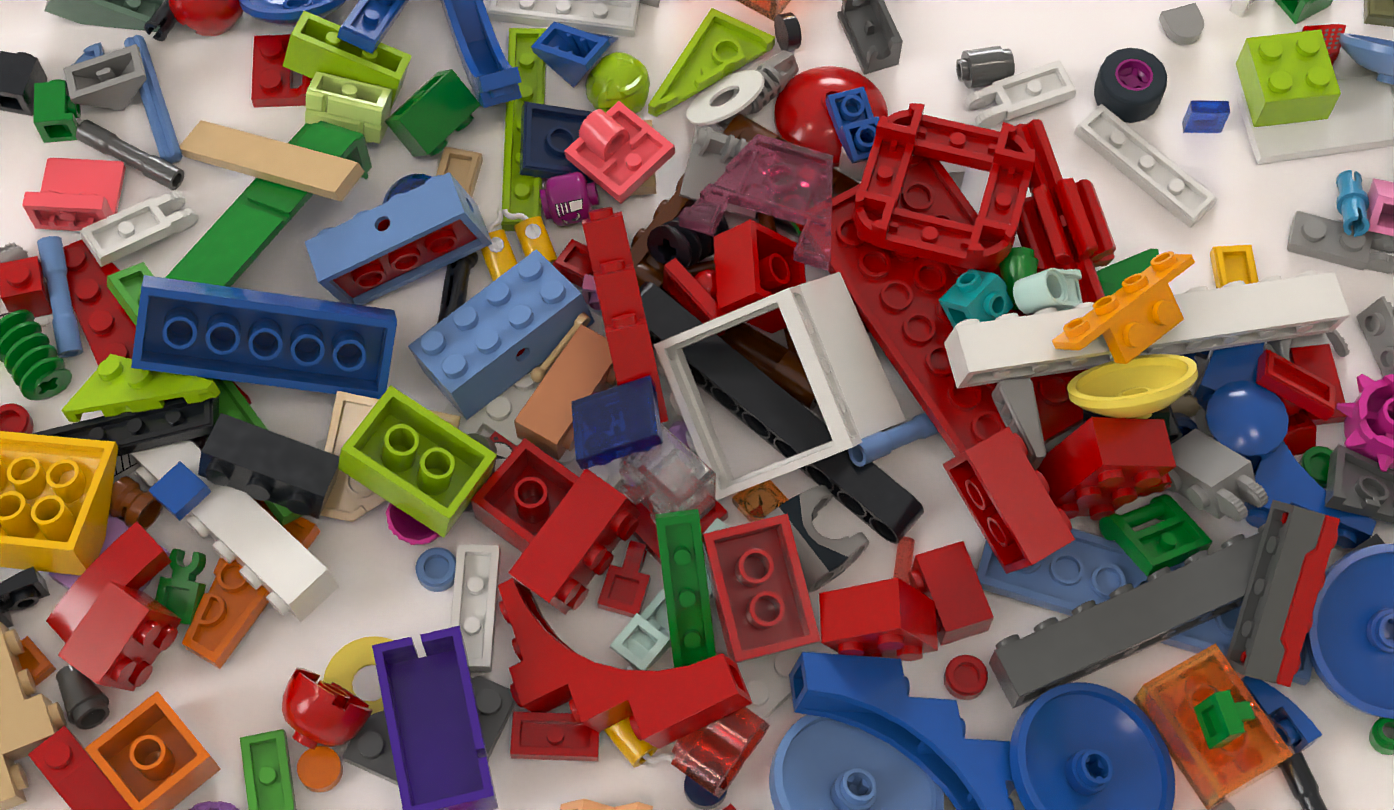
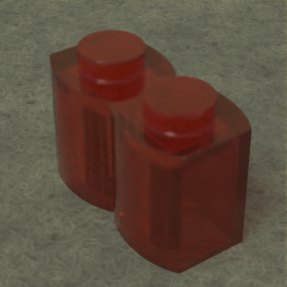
[671,707,770,798]

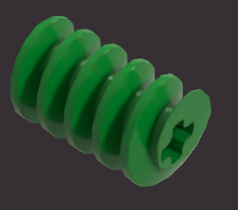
[0,309,72,401]

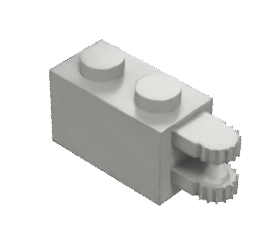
[1168,429,1269,522]

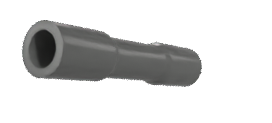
[76,120,185,190]

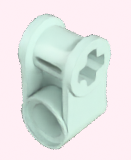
[1013,268,1083,315]

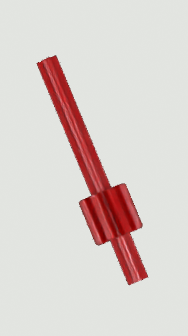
[1015,119,1172,497]

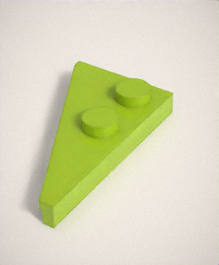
[648,8,775,117]
[61,354,221,423]

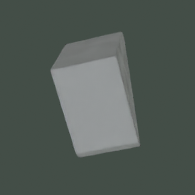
[63,44,147,111]

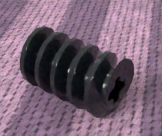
[647,204,729,269]

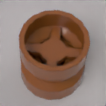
[109,476,163,530]

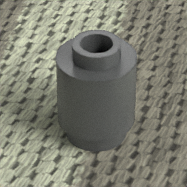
[956,46,1015,88]

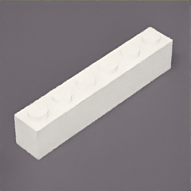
[131,439,339,622]

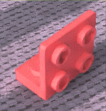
[22,158,126,231]

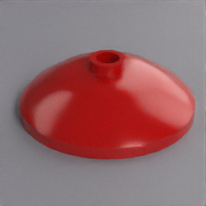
[774,66,888,167]

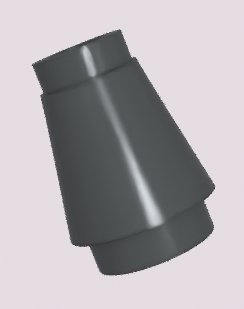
[56,665,110,730]

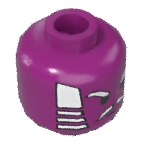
[540,172,600,227]

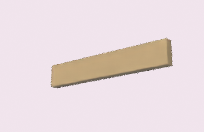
[179,120,365,202]

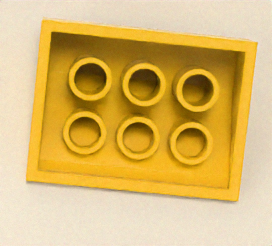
[0,431,118,576]

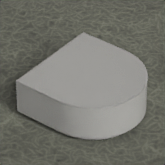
[1159,2,1204,45]

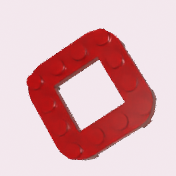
[853,103,1035,271]

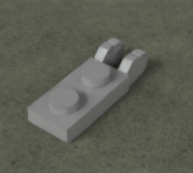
[1287,211,1394,274]

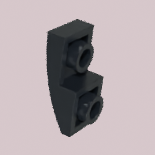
[0,566,50,628]

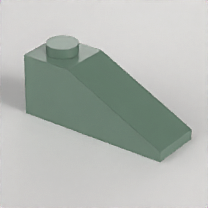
[44,0,164,32]

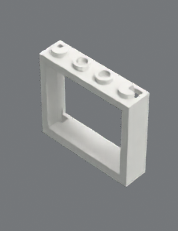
[654,286,862,501]

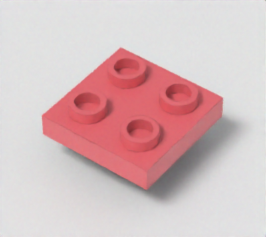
[564,101,675,204]

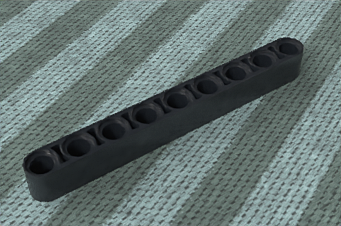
[639,282,924,544]

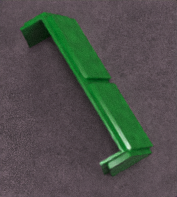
[165,121,372,287]

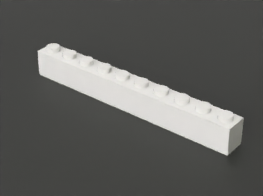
[944,270,1350,389]

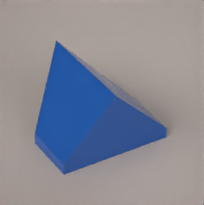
[531,22,619,88]

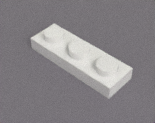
[450,544,501,672]

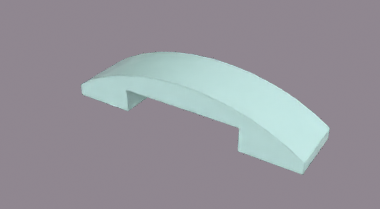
[610,518,729,671]

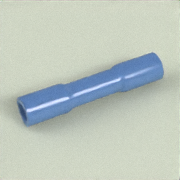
[37,236,83,357]
[848,412,939,467]

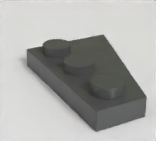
[1325,444,1394,523]

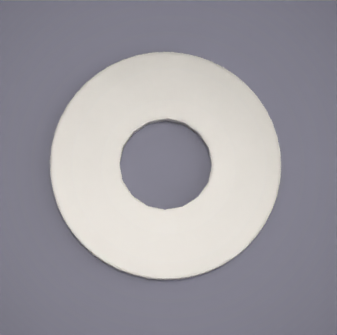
[686,70,765,126]

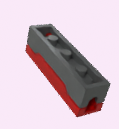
[1224,500,1340,687]

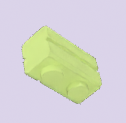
[305,71,392,144]

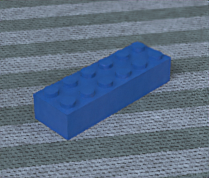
[131,275,397,399]

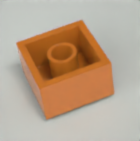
[84,691,221,810]

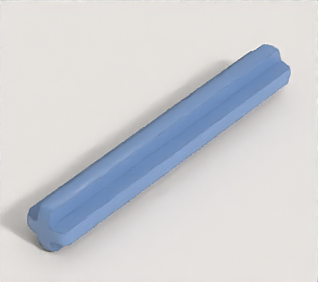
[124,35,183,164]

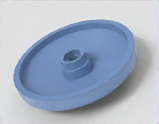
[769,715,944,810]

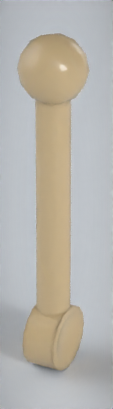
[530,312,591,383]

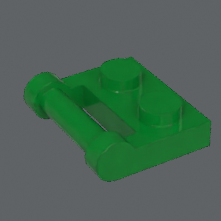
[1099,494,1213,577]

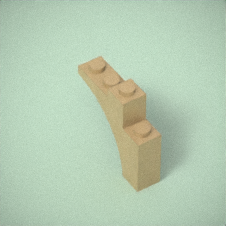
[0,622,67,810]

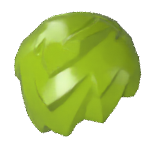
[585,52,650,114]

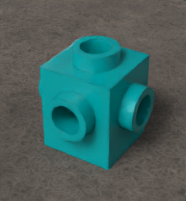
[939,269,1014,328]

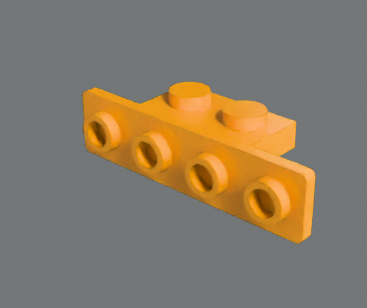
[1052,251,1195,364]

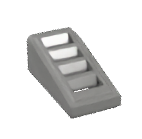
[992,378,1046,470]

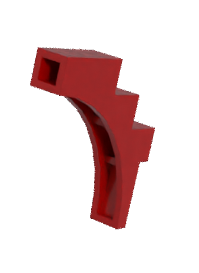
[582,207,669,430]
[498,578,752,749]

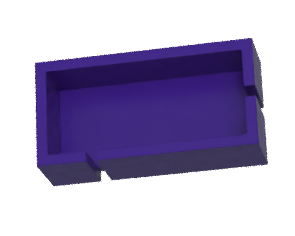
[372,626,499,810]

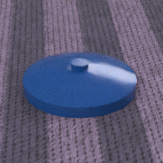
[1305,543,1394,719]
[1009,682,1175,810]

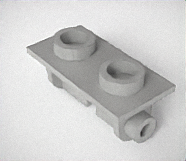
[1356,296,1394,377]

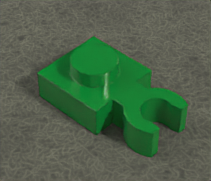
[155,548,206,625]

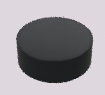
[774,12,802,51]

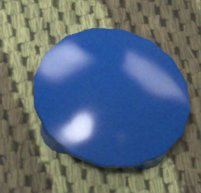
[1205,380,1289,457]

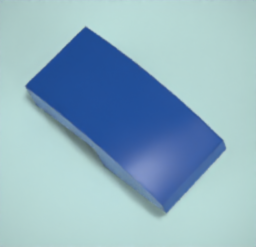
[825,87,880,164]
[1231,676,1322,753]

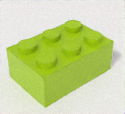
[338,385,497,538]

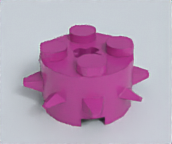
[1336,374,1394,472]

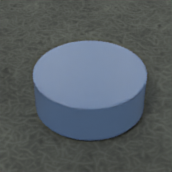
[415,547,456,592]

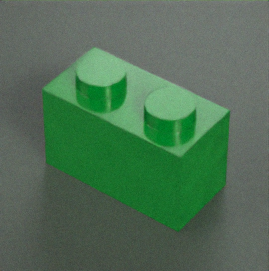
[384,69,481,157]

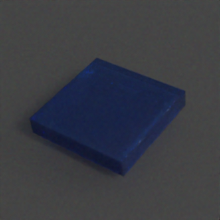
[571,375,663,470]

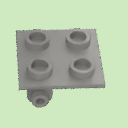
[679,125,774,220]

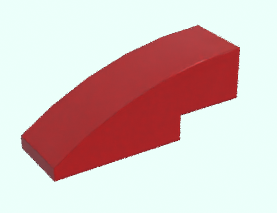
[46,522,172,643]

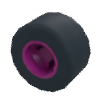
[1094,47,1167,123]

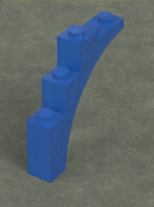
[1193,342,1377,549]
[789,652,1015,810]

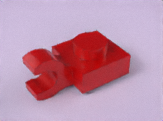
[597,540,651,618]

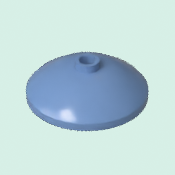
[1339,33,1394,85]

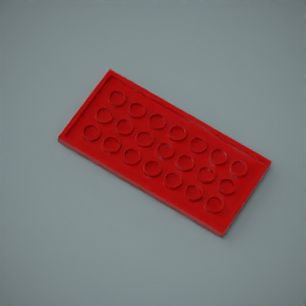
[796,155,1088,456]

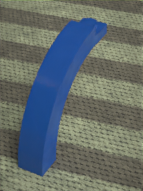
[440,0,522,108]

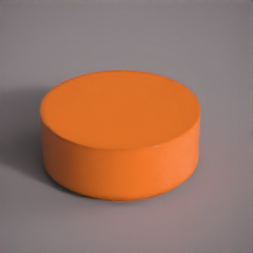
[297,746,343,793]

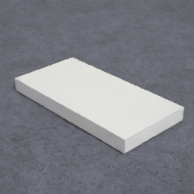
[1237,74,1394,165]
[794,272,906,439]

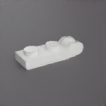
[964,60,1077,129]
[80,190,199,267]

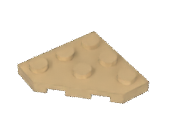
[321,391,461,522]

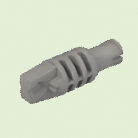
[715,50,799,131]

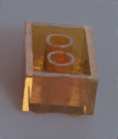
[1133,643,1293,810]

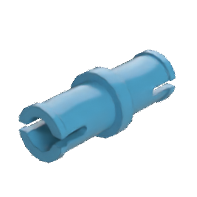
[1336,170,1370,237]

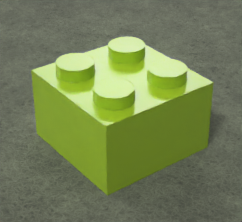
[1236,30,1341,127]

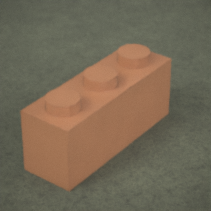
[514,324,617,461]

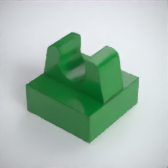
[1194,690,1256,750]

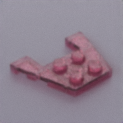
[679,134,833,271]

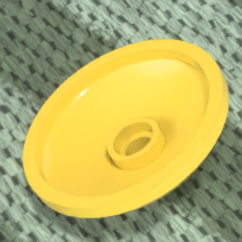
[1067,354,1198,419]

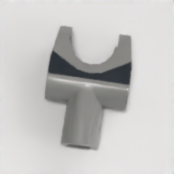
[764,485,870,592]

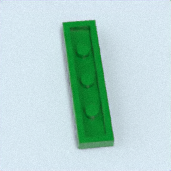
[655,509,716,668]

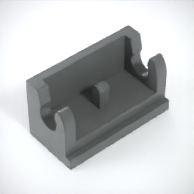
[837,0,903,75]

